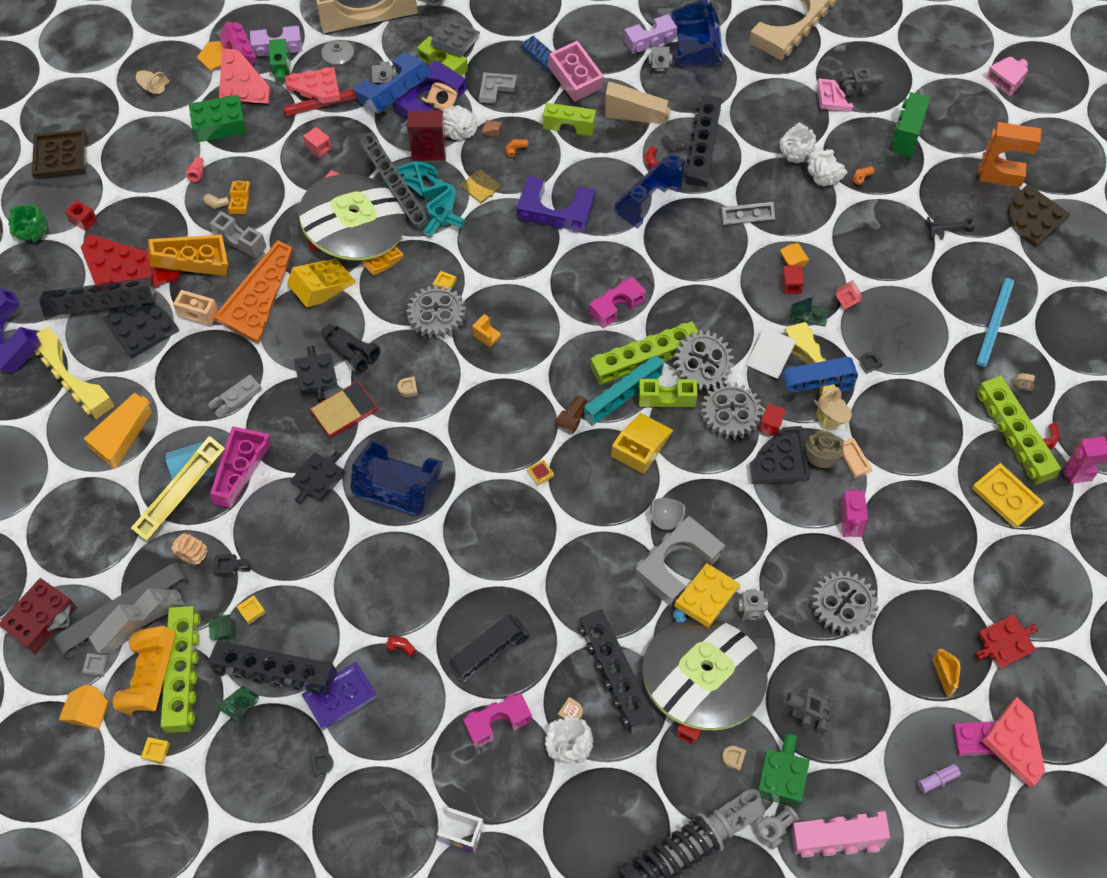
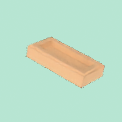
[841,438,872,479]

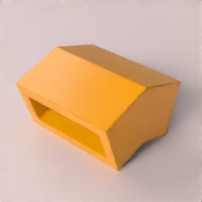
[780,243,809,267]

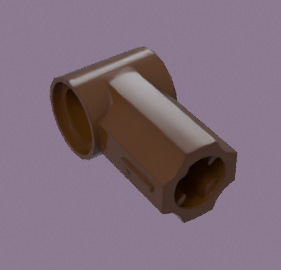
[556,395,589,434]

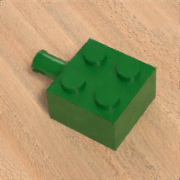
[757,734,810,808]

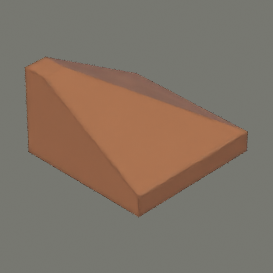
[482,120,502,137]

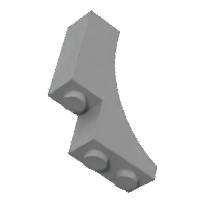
[89,588,185,653]

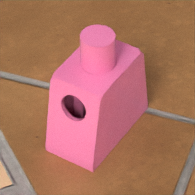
[986,57,1028,96]

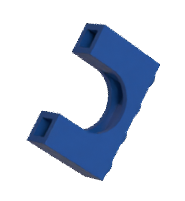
[352,52,431,113]

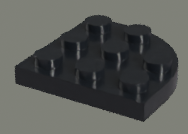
[103,303,179,359]

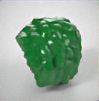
[8,203,48,242]

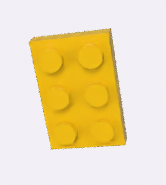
[972,463,1044,529]
[674,563,741,628]

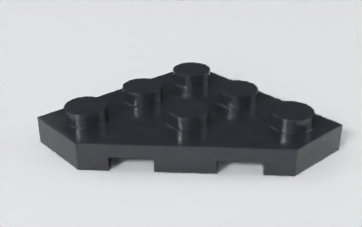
[749,426,810,484]

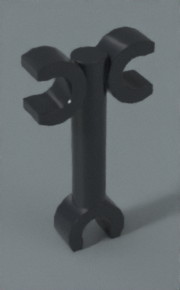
[925,216,975,241]

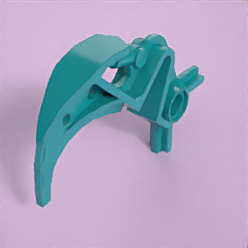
[381,161,466,238]

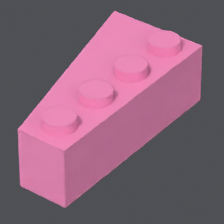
[791,811,890,858]

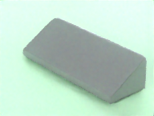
[720,202,775,225]

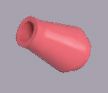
[186,157,204,182]

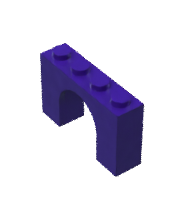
[392,60,467,120]
[517,176,595,233]
[0,288,41,374]

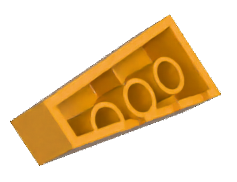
[148,234,228,276]

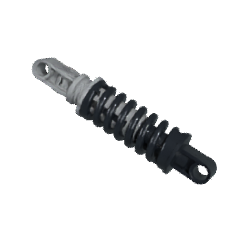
[614,789,766,878]

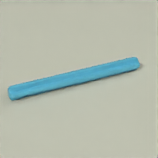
[976,278,1014,367]

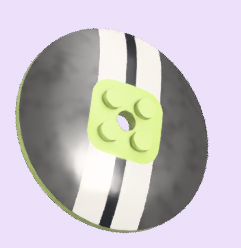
[299,174,406,260]
[642,618,768,731]

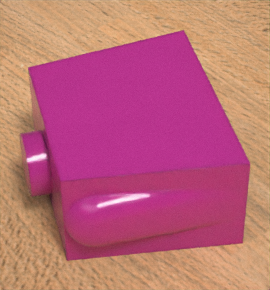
[839,489,868,537]

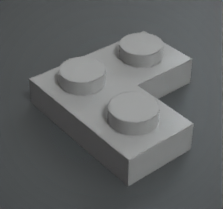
[479,73,517,104]

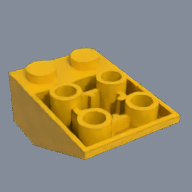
[287,258,356,307]
[611,413,673,475]

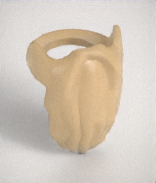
[136,70,170,94]
[814,387,852,424]

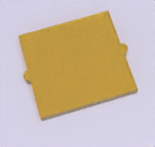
[460,169,501,204]

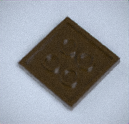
[32,129,87,178]

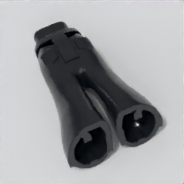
[321,323,381,374]

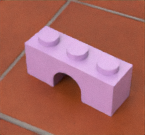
[624,14,677,54]
[250,26,303,57]

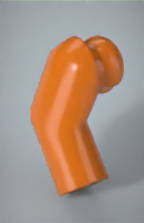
[505,139,528,157]
[853,166,874,185]

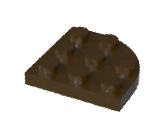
[1008,184,1070,248]

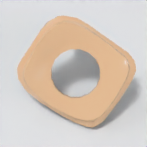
[422,83,457,111]

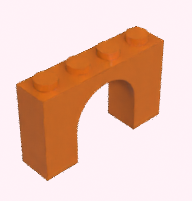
[977,122,1041,188]

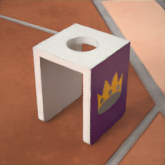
[437,807,484,854]

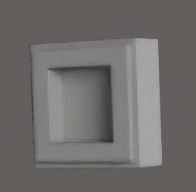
[82,653,109,677]

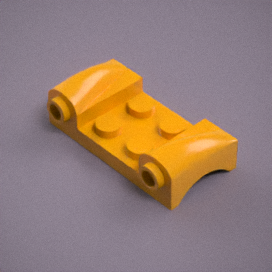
[113,626,176,716]

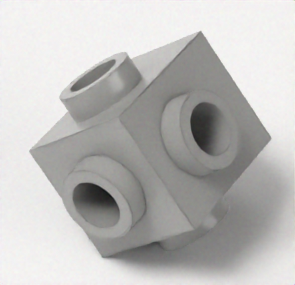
[649,47,672,71]
[372,62,397,84]
[738,589,768,620]

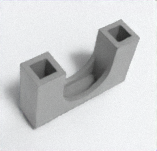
[635,516,725,607]

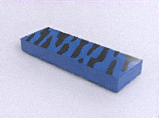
[521,35,554,75]

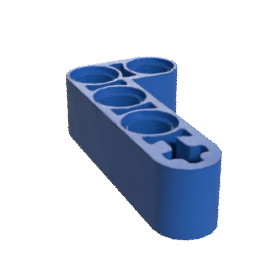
[781,357,858,392]

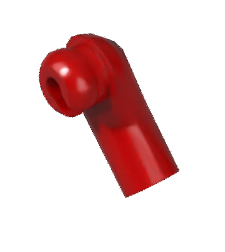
[644,146,658,169]
[1043,423,1060,450]
[386,636,417,657]

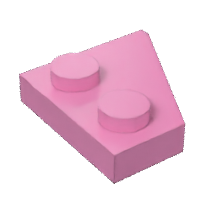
[817,79,853,112]

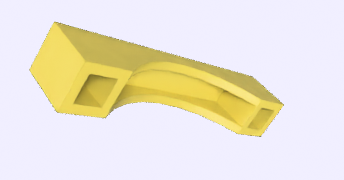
[783,322,842,429]
[34,327,115,419]
[131,436,225,541]

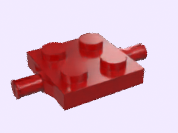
[974,614,1038,670]

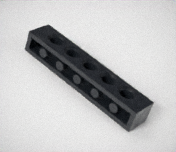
[684,95,722,187]
[39,277,156,317]
[577,609,655,734]
[208,640,337,695]

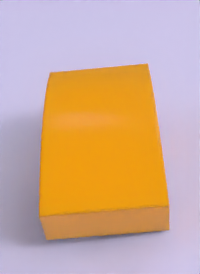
[228,181,250,214]
[363,246,404,276]

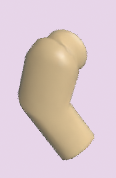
[203,194,229,209]

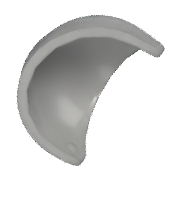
[650,498,685,530]

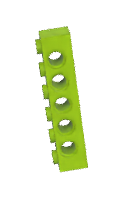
[590,321,701,386]
[977,376,1061,485]
[161,606,201,733]

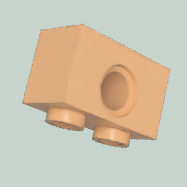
[173,290,218,326]

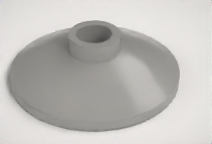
[321,40,354,65]

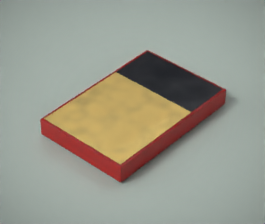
[310,381,378,439]

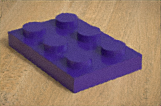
[301,662,378,730]

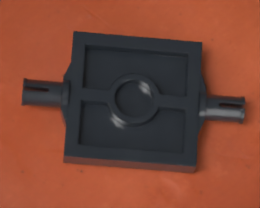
[294,346,338,402]
[290,451,345,505]

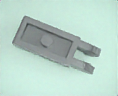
[208,375,262,417]

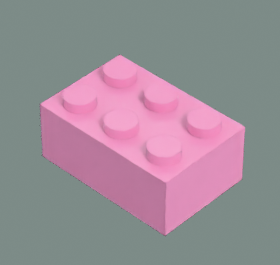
[548,41,604,102]

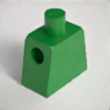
[269,39,291,82]

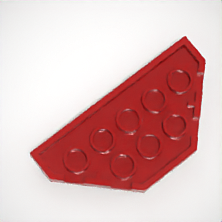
[81,234,183,289]

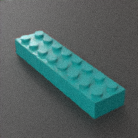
[584,355,664,426]

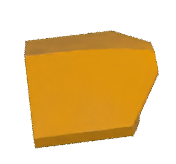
[197,41,229,72]
[932,649,960,698]
[59,685,109,729]

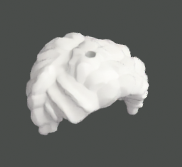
[443,105,478,140]
[779,123,816,164]
[808,150,848,186]
[545,716,593,764]

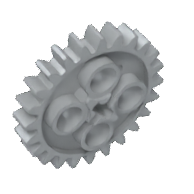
[406,285,466,339]
[673,330,734,391]
[701,382,763,440]
[811,571,879,636]

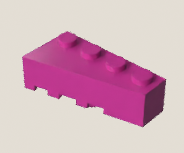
[210,426,271,508]

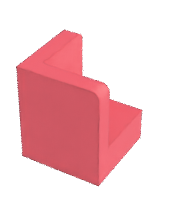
[303,127,332,158]
[835,280,862,309]

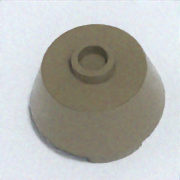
[806,430,844,468]

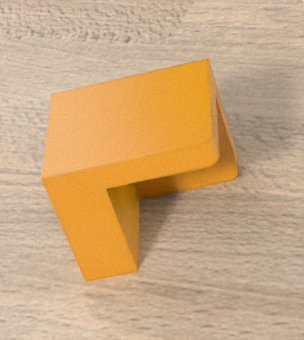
[472,314,501,348]

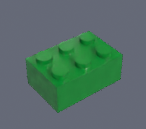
[891,92,930,157]
[189,95,247,143]

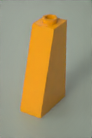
[84,393,152,469]

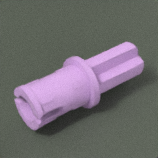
[917,765,961,794]

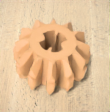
[172,533,208,565]

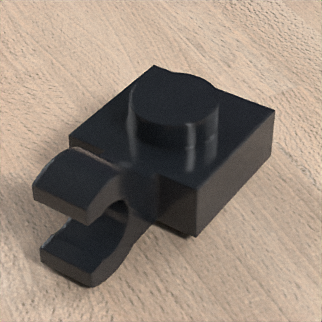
[213,554,251,576]

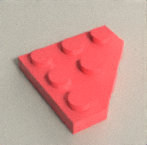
[219,49,271,104]
[285,67,340,103]
[982,697,1045,788]

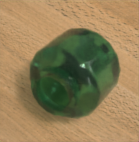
[209,614,236,643]

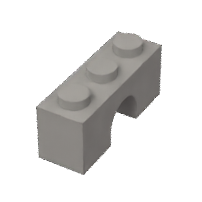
[210,211,266,259]

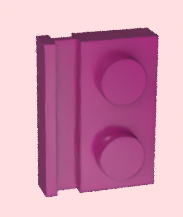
[953,721,996,756]

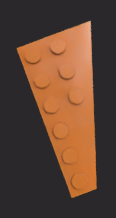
[213,240,293,344]

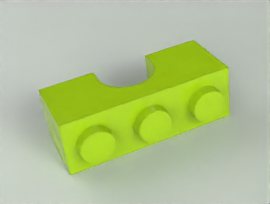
[417,36,468,76]
[543,103,596,136]
[639,379,697,407]

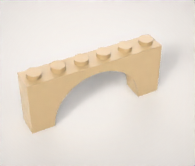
[316,0,418,33]
[749,0,837,61]

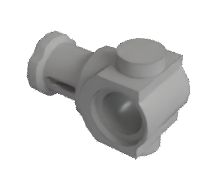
[753,805,799,850]

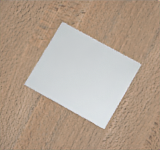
[746,327,797,379]

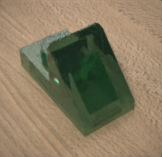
[789,297,829,327]
[217,686,259,724]

